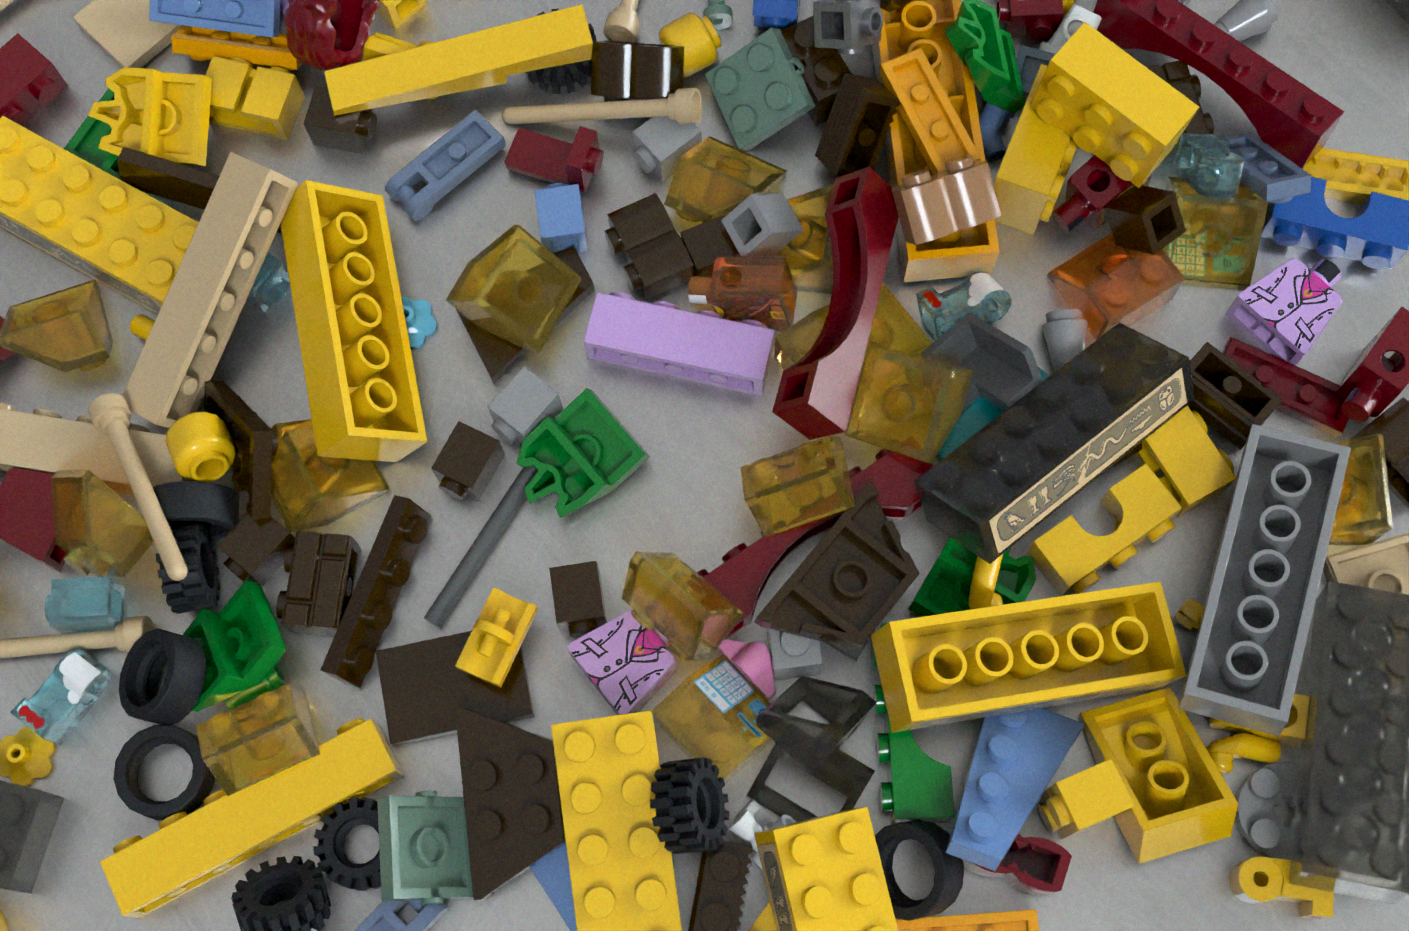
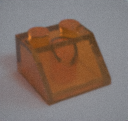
[1047,233,1185,345]

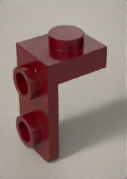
[996,0,1064,41]
[504,126,604,193]

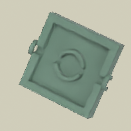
[705,28,816,151]
[377,791,473,905]

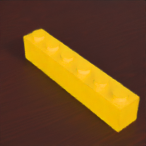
[100,718,405,919]

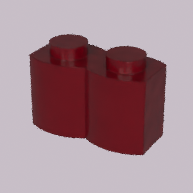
[962,834,1072,896]

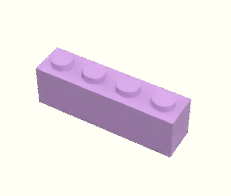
[584,292,775,396]

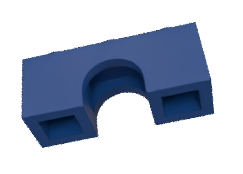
[1259,177,1409,269]

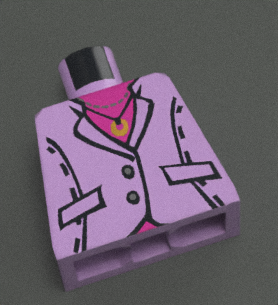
[1226,258,1343,365]
[566,609,688,715]

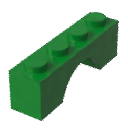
[871,622,955,824]

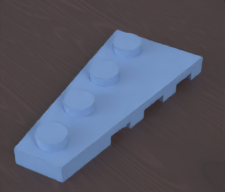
[946,708,1085,871]

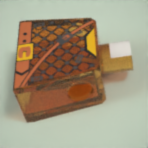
[688,255,797,333]

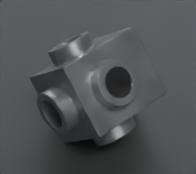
[813,0,883,55]

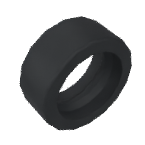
[146,481,240,540]
[119,628,207,725]
[113,725,216,820]
[875,820,964,921]

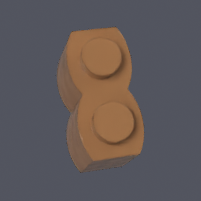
[891,155,1001,245]

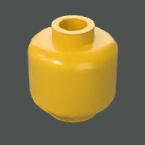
[658,12,722,78]
[165,412,236,482]

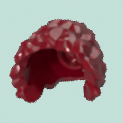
[284,0,380,71]

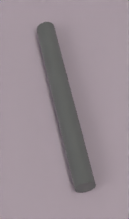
[424,467,538,628]

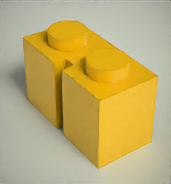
[205,56,305,141]
[1135,404,1236,517]
[1038,759,1134,840]

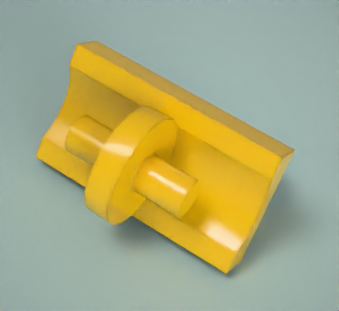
[455,587,538,688]

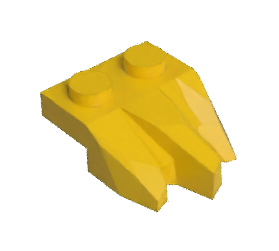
[88,67,212,166]

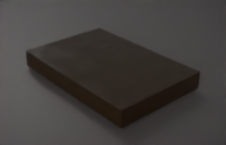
[376,631,535,747]

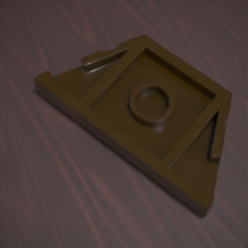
[754,482,920,650]
[455,708,566,900]

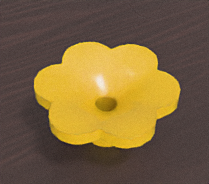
[0,726,56,788]

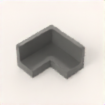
[903,313,1045,425]

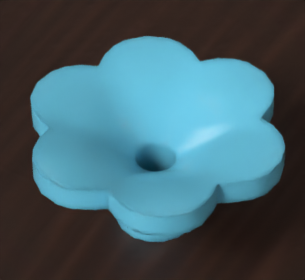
[401,297,437,349]

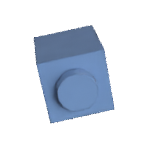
[534,183,589,257]

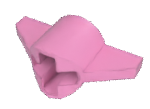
[716,639,776,700]

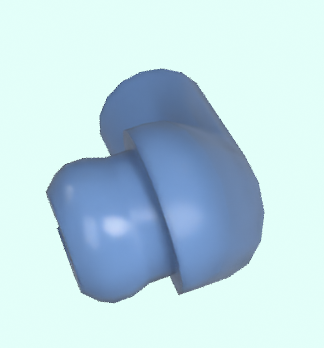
[979,102,1015,162]

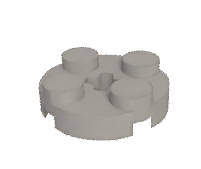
[1234,762,1338,861]

